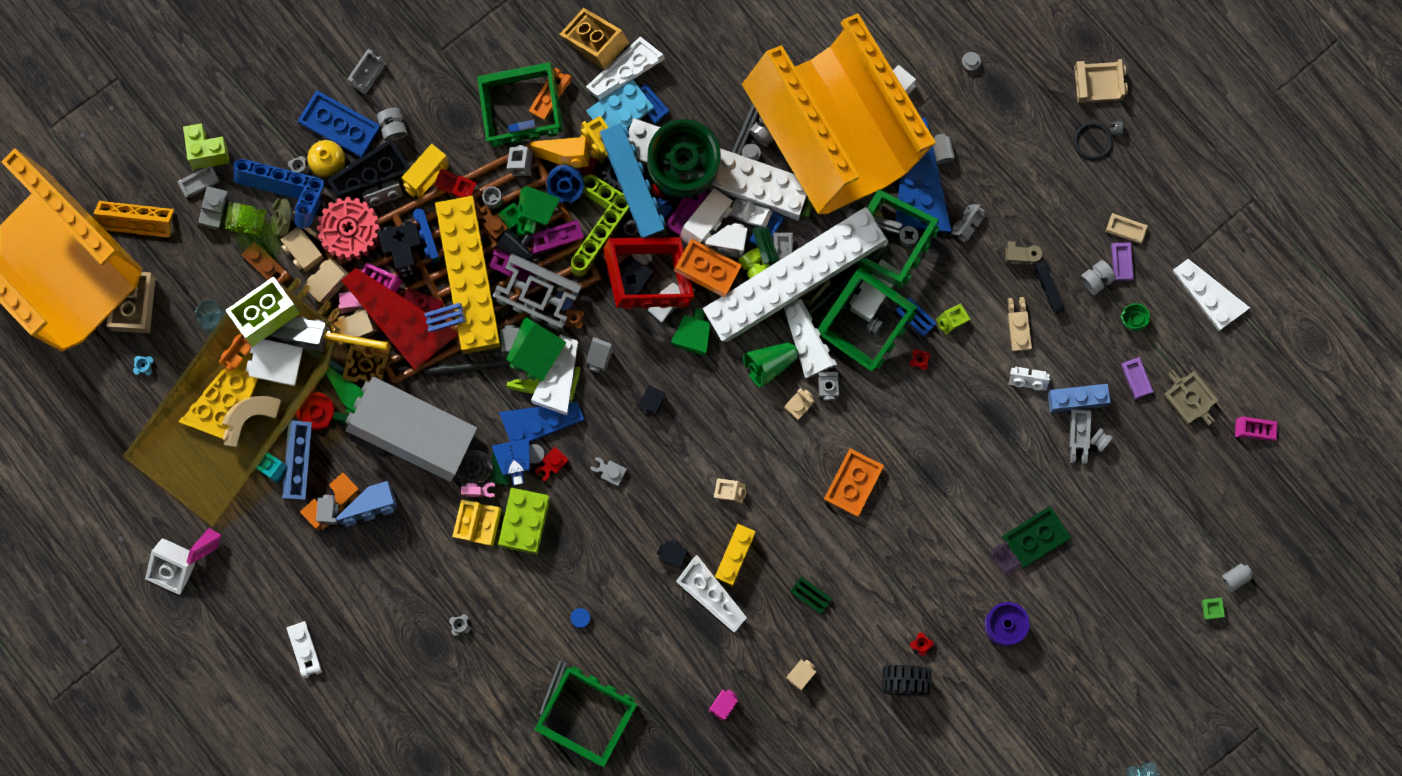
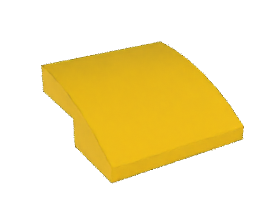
[452,499,502,546]

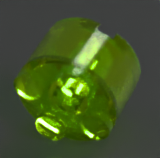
[225,203,267,237]

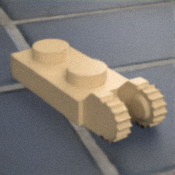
[1008,297,1032,352]

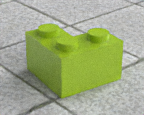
[183,123,230,170]

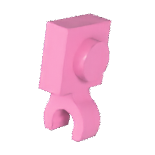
[461,482,495,498]

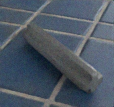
[540,661,568,717]

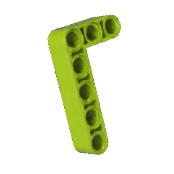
[571,175,630,276]

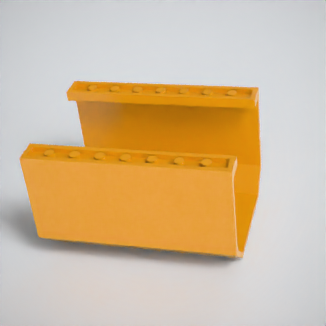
[742,13,936,214]
[0,148,143,352]

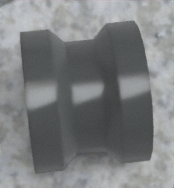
[899,226,918,248]

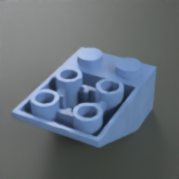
[336,481,398,527]

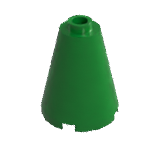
[743,342,798,387]

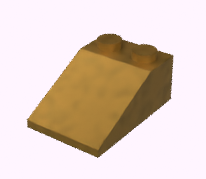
[559,8,629,70]

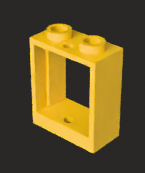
[402,143,449,198]

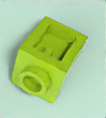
[936,303,970,335]

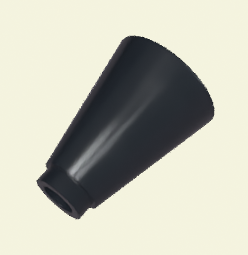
[494,228,533,260]

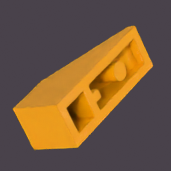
[530,137,590,168]

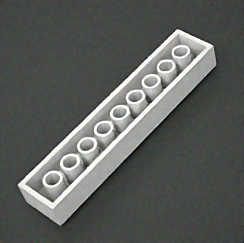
[628,118,807,221]
[703,207,888,343]

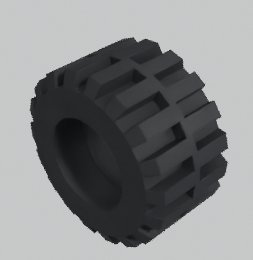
[881,665,932,696]

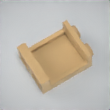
[1074,59,1128,103]

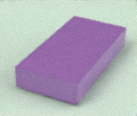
[1111,242,1134,282]
[1121,357,1154,400]

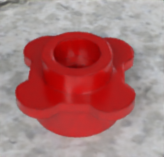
[910,349,931,370]
[910,633,934,656]

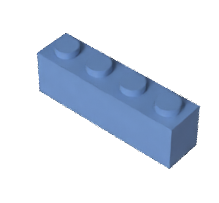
[282,421,312,500]

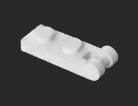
[287,621,322,679]

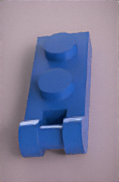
[413,209,440,263]

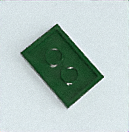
[1001,506,1071,569]

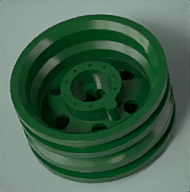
[647,119,721,198]

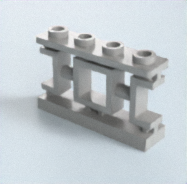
[493,254,582,329]

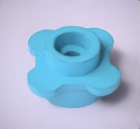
[133,356,153,375]

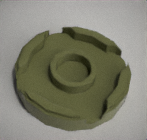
[271,198,291,236]

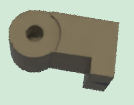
[1005,241,1042,265]

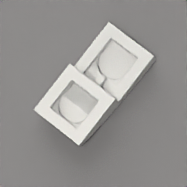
[729,198,773,229]

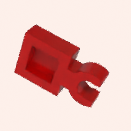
[535,447,569,482]

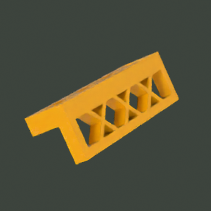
[93,201,174,237]

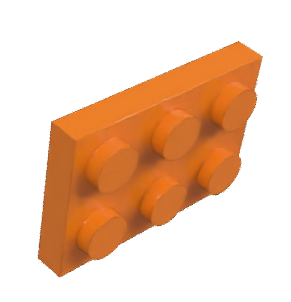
[674,238,742,298]
[824,448,884,517]

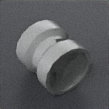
[482,186,503,210]

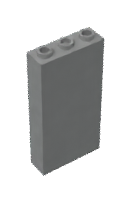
[345,377,477,482]

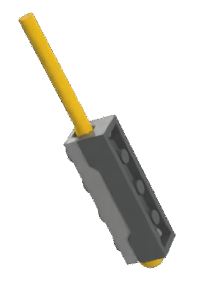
[265,316,389,352]

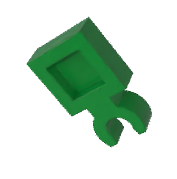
[498,203,526,238]

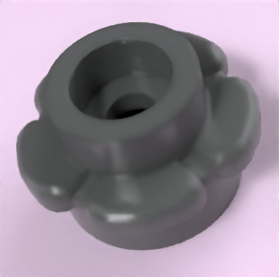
[867,317,883,336]

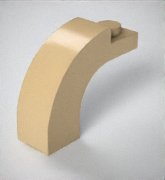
[222,396,281,447]

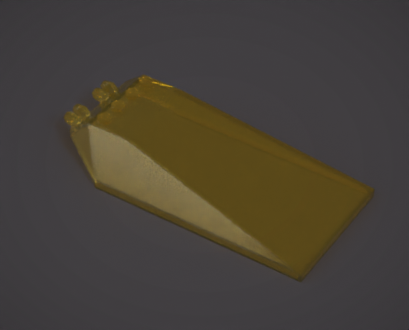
[123,278,341,526]

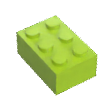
[226,277,300,347]
[498,488,550,555]

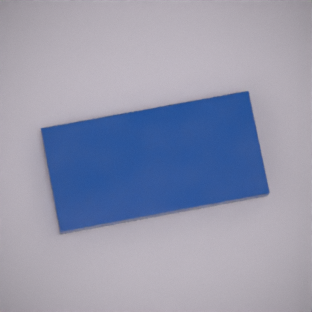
[297,90,382,158]

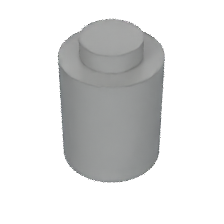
[933,134,955,164]
[1221,563,1253,592]

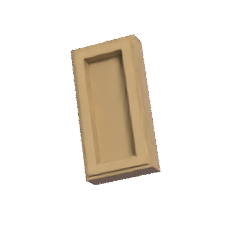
[1105,213,1148,244]

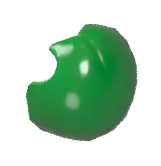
[1121,303,1151,332]

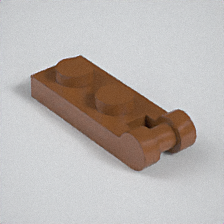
[241,242,292,288]

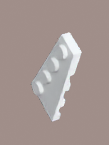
[586,37,665,100]
[1172,259,1250,331]
[784,299,837,378]
[531,335,578,415]
[676,555,747,633]

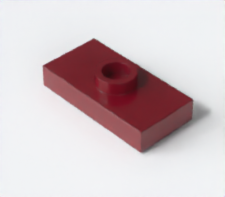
[404,288,444,318]

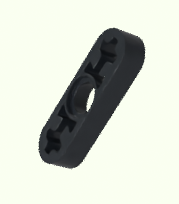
[1034,261,1064,314]

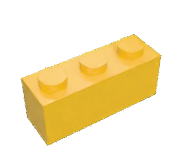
[715,524,756,587]

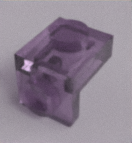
[990,542,1022,577]

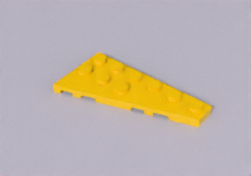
[178,352,259,439]

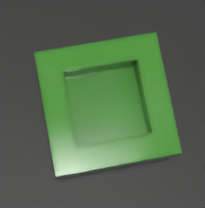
[1201,598,1225,620]

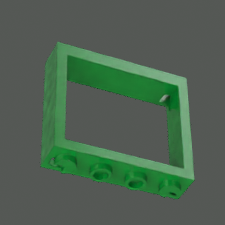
[477,62,564,147]
[854,189,940,289]
[818,268,917,372]
[534,666,637,767]

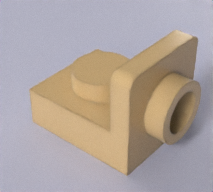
[784,388,814,420]
[714,479,746,503]

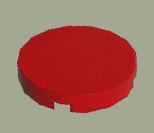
[297,392,335,431]

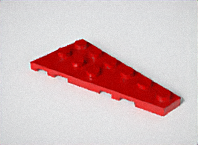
[341,268,459,370]

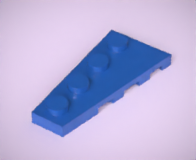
[499,402,584,442]

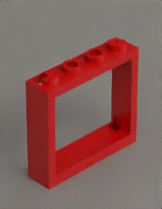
[603,237,694,309]

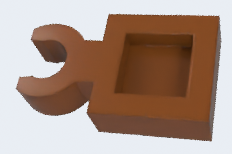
[477,206,508,240]

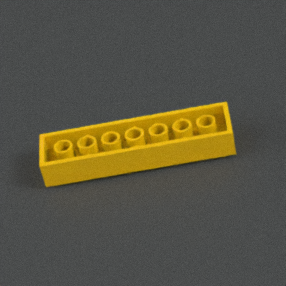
[435,196,501,354]

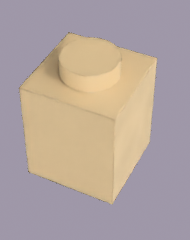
[786,660,816,691]

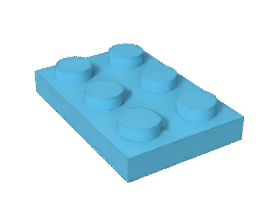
[586,80,654,128]

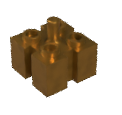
[342,335,391,383]

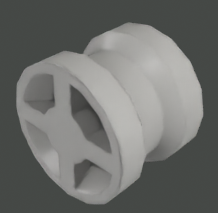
[1090,428,1113,452]

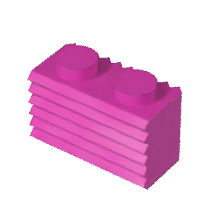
[709,689,738,722]

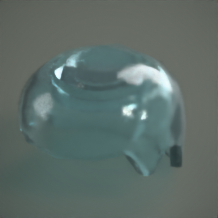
[195,300,226,331]

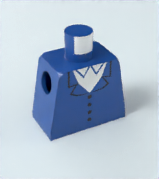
[492,438,530,486]

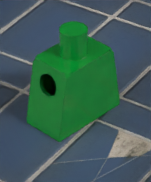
[517,186,560,235]
[671,308,710,356]

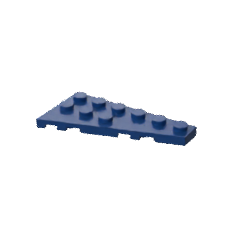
[895,118,952,233]

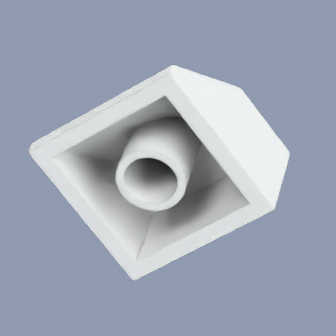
[705,223,747,258]
[145,538,195,595]

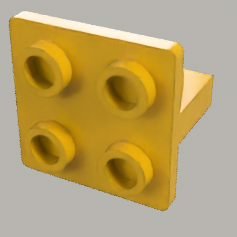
[580,116,609,164]

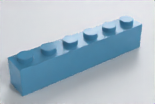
[599,123,666,238]

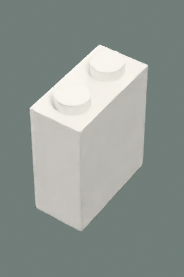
[246,339,303,387]

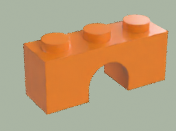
[300,473,361,531]

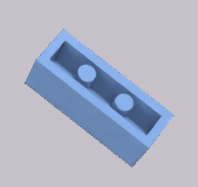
[1048,384,1110,413]

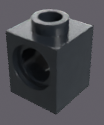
[639,385,666,417]

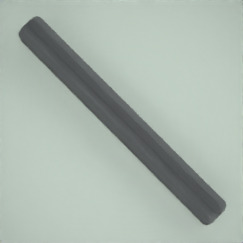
[732,104,759,155]

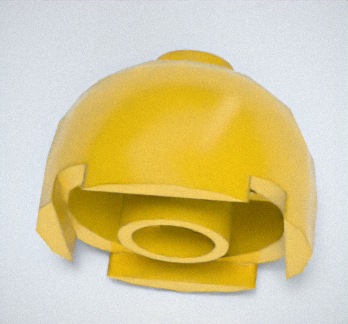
[307,140,346,179]

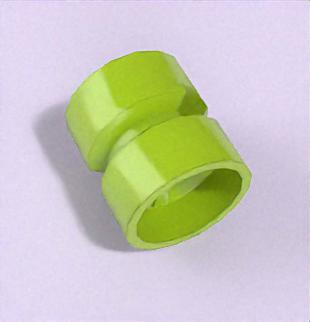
[738,248,770,279]

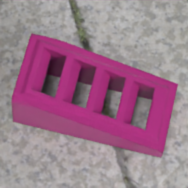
[362,262,402,293]
[1235,416,1277,441]
[186,528,222,565]

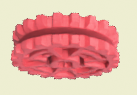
[317,197,380,261]

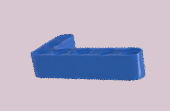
[234,159,324,228]

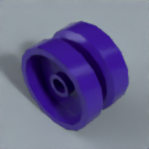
[984,602,1030,647]

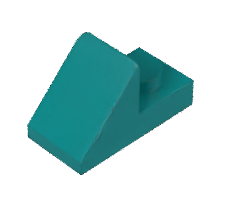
[254,451,287,483]

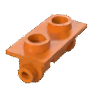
[219,333,251,372]

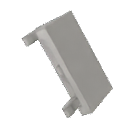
[347,49,386,95]
[198,186,227,230]

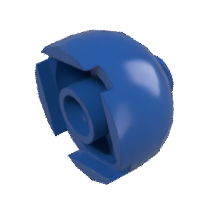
[546,164,584,203]

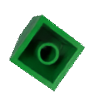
[506,317,566,381]

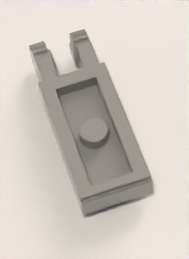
[1069,409,1091,464]

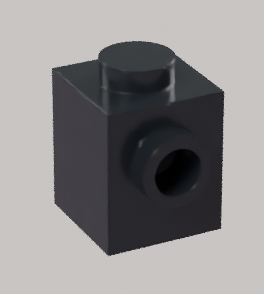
[657,540,688,569]

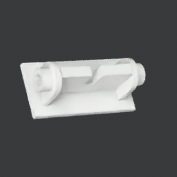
[1009,366,1050,391]

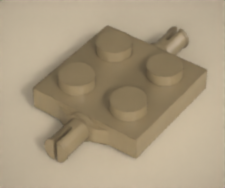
[1164,370,1219,426]

